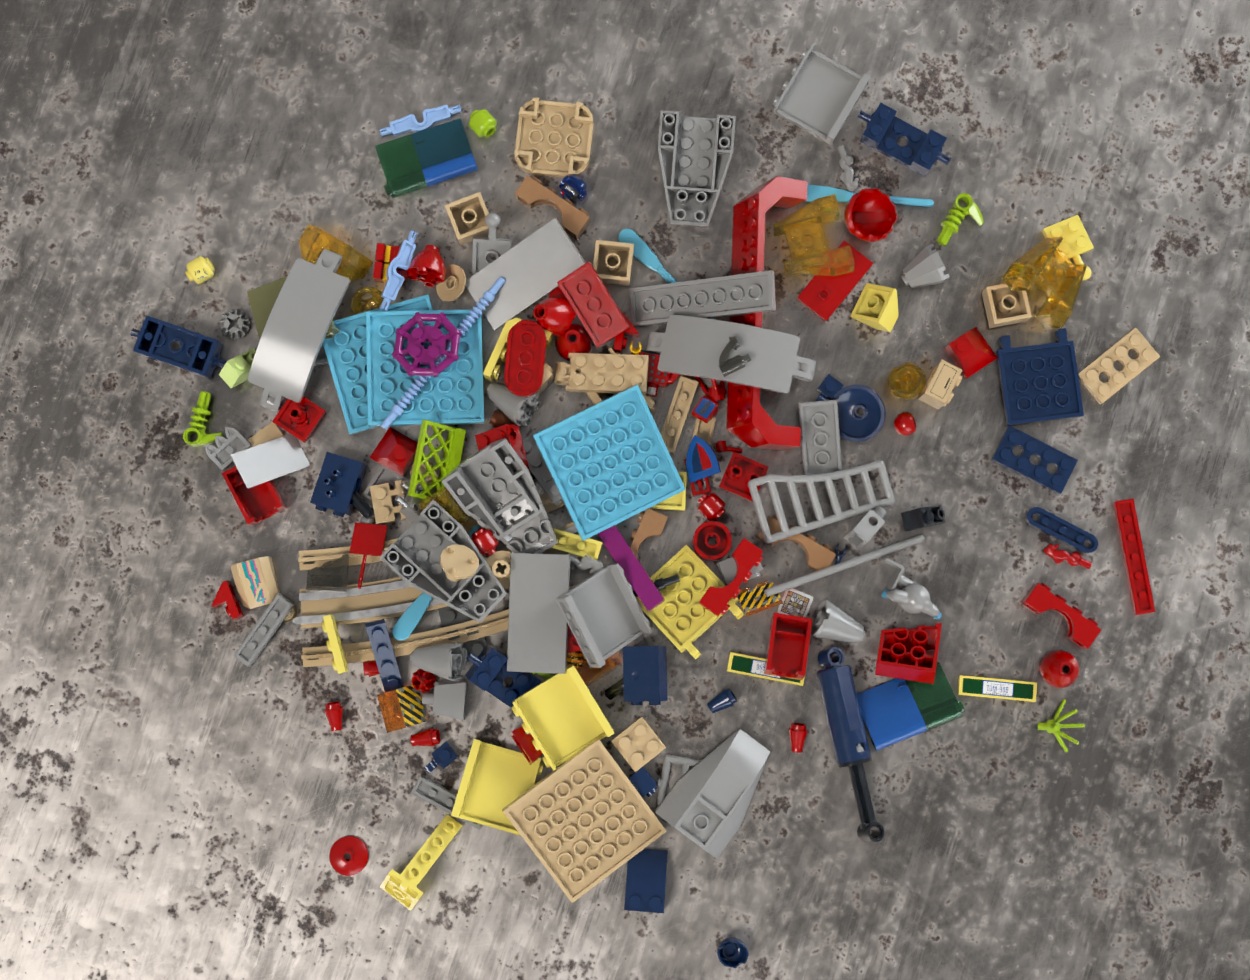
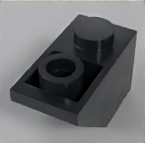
[901,505,946,532]

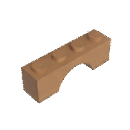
[514,175,590,240]
[624,509,668,585]
[756,515,836,571]

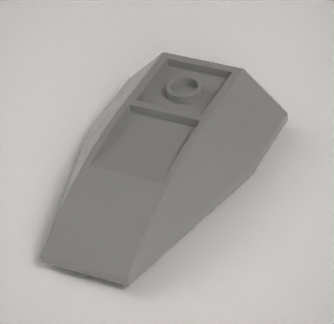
[658,110,736,227]
[379,500,507,623]
[655,728,770,858]

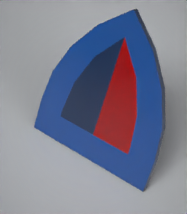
[686,435,721,483]

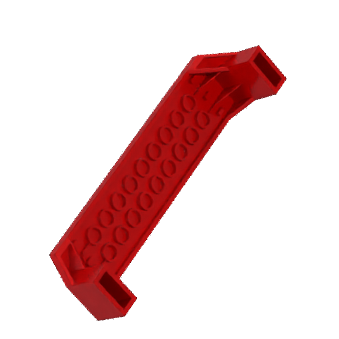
[726,176,807,450]

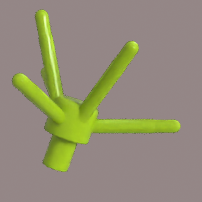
[1038,699,1085,752]

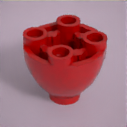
[407,245,446,287]
[533,297,576,336]
[555,324,593,361]
[1039,650,1080,688]

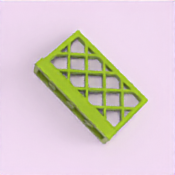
[407,420,466,505]

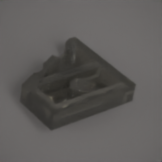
[306,554,349,593]

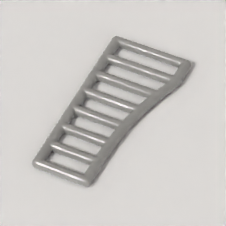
[748,460,895,543]

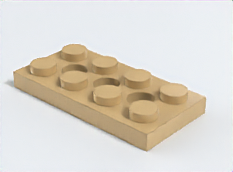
[1078,328,1160,405]

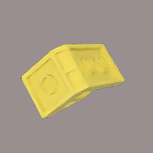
[483,317,554,383]

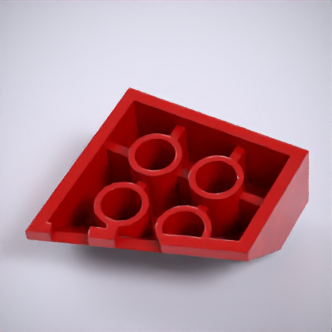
[875,623,942,684]

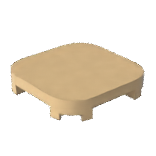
[514,98,593,179]

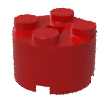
[692,521,732,561]

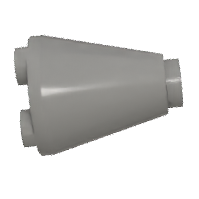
[486,382,541,427]

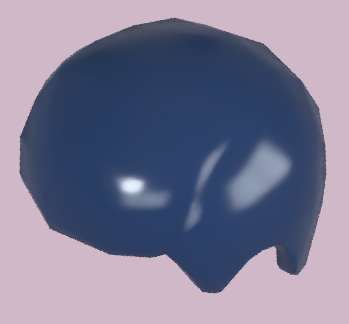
[717,937,749,968]

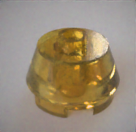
[888,362,926,400]

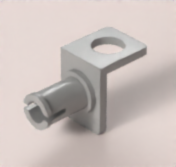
[880,557,917,591]

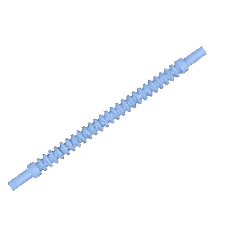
[380,277,506,430]

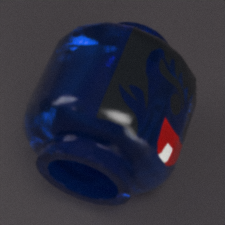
[559,174,588,203]

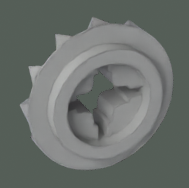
[219,309,250,339]

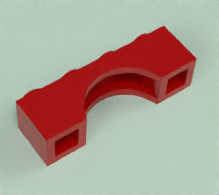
[698,538,764,617]
[1020,583,1101,649]

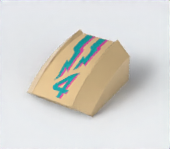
[231,556,280,609]

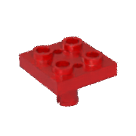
[272,397,326,443]

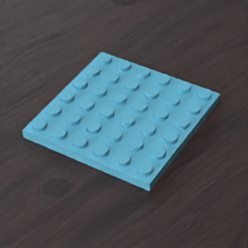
[323,294,433,435]
[366,310,484,426]
[532,385,686,541]

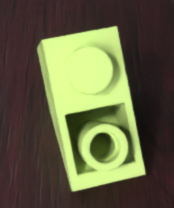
[219,348,256,388]

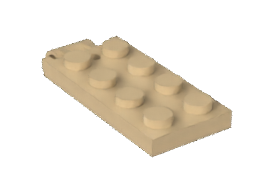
[554,353,649,394]

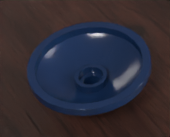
[832,384,886,442]

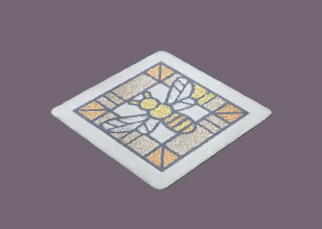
[777,588,814,618]

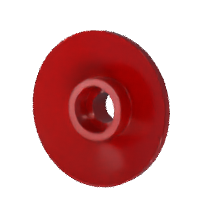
[329,836,369,876]

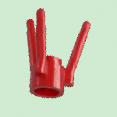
[694,376,727,402]

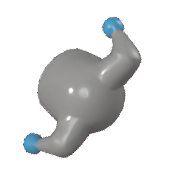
[882,584,942,619]

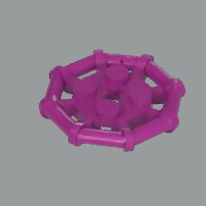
[392,312,462,377]

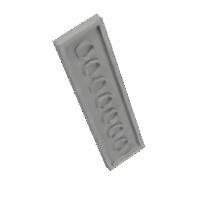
[630,270,776,327]

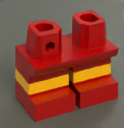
[373,243,409,283]

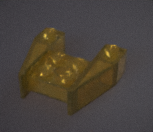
[773,194,855,276]
[1002,237,1087,329]

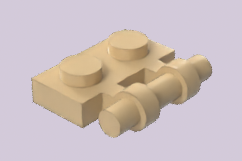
[370,480,408,524]

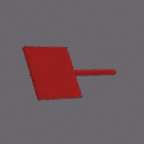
[349,522,388,589]

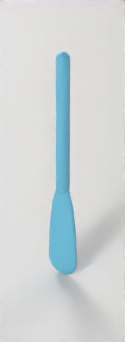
[805,185,934,207]
[618,228,717,320]
[392,525,480,640]

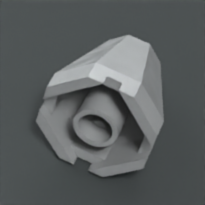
[901,243,950,288]

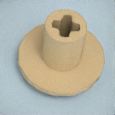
[440,544,479,582]
[486,550,511,589]

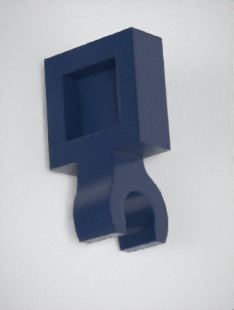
[816,374,844,401]
[424,741,459,774]

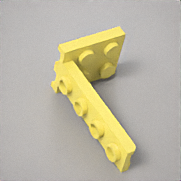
[380,814,462,911]

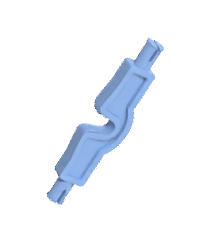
[379,104,462,137]
[380,230,418,311]

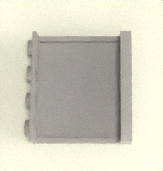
[773,44,871,145]
[555,563,652,668]

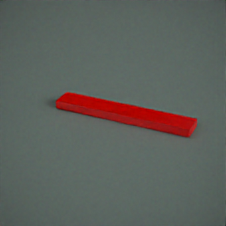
[1113,498,1155,615]

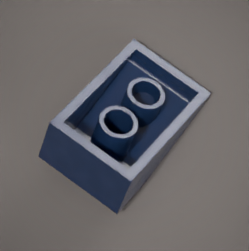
[624,848,668,913]

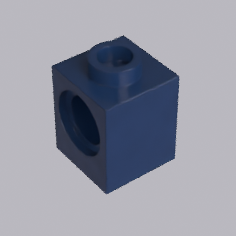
[628,766,658,797]

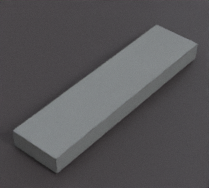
[234,593,295,667]
[411,775,482,830]

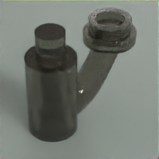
[719,336,751,377]

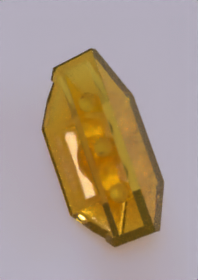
[299,225,373,281]

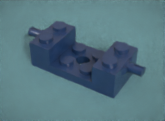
[857,102,951,177]
[130,315,227,380]
[465,643,543,707]

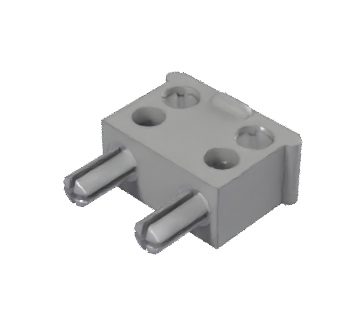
[395,480,434,523]

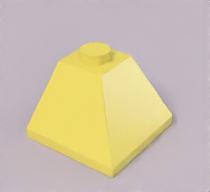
[851,283,899,333]

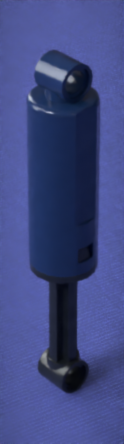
[817,647,884,842]

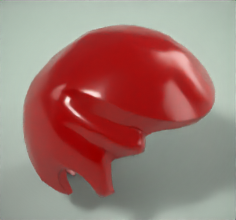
[844,188,898,242]

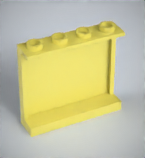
[511,664,614,771]
[451,739,544,835]

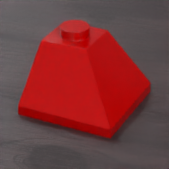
[945,327,997,379]
[370,427,418,477]

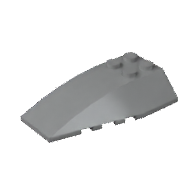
[441,438,558,554]

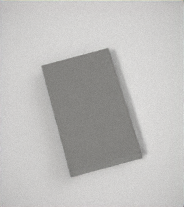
[465,218,586,330]
[507,553,570,674]

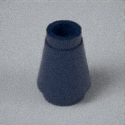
[707,688,737,713]

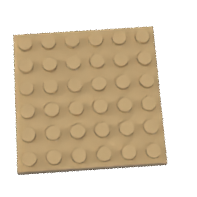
[502,738,667,903]

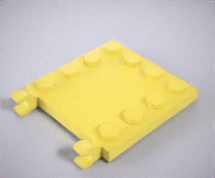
[636,545,744,660]

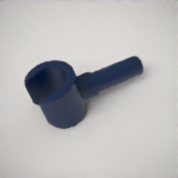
[835,543,847,565]

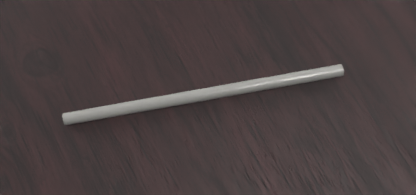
[764,534,925,597]

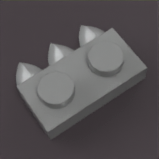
[205,427,251,470]

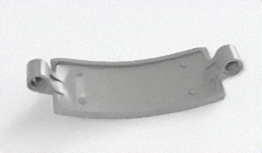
[248,249,350,413]
[646,315,816,394]

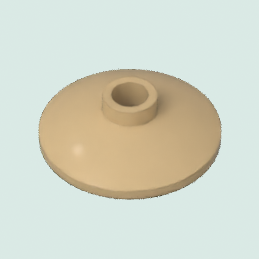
[436,264,466,302]

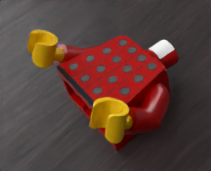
[630,341,681,397]

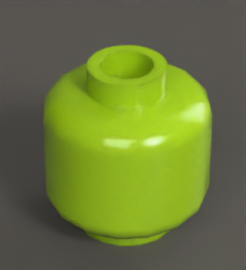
[469,109,497,138]

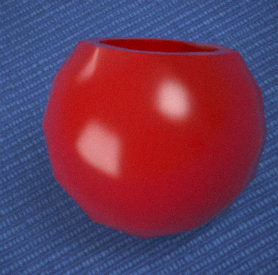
[894,412,916,436]

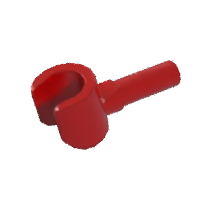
[715,441,743,453]

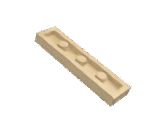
[661,376,699,454]

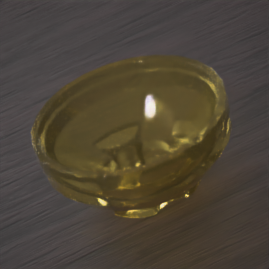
[351,287,386,314]

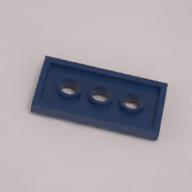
[991,425,1078,495]

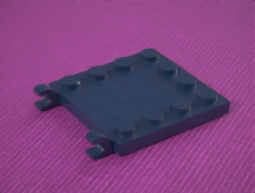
[996,328,1084,426]

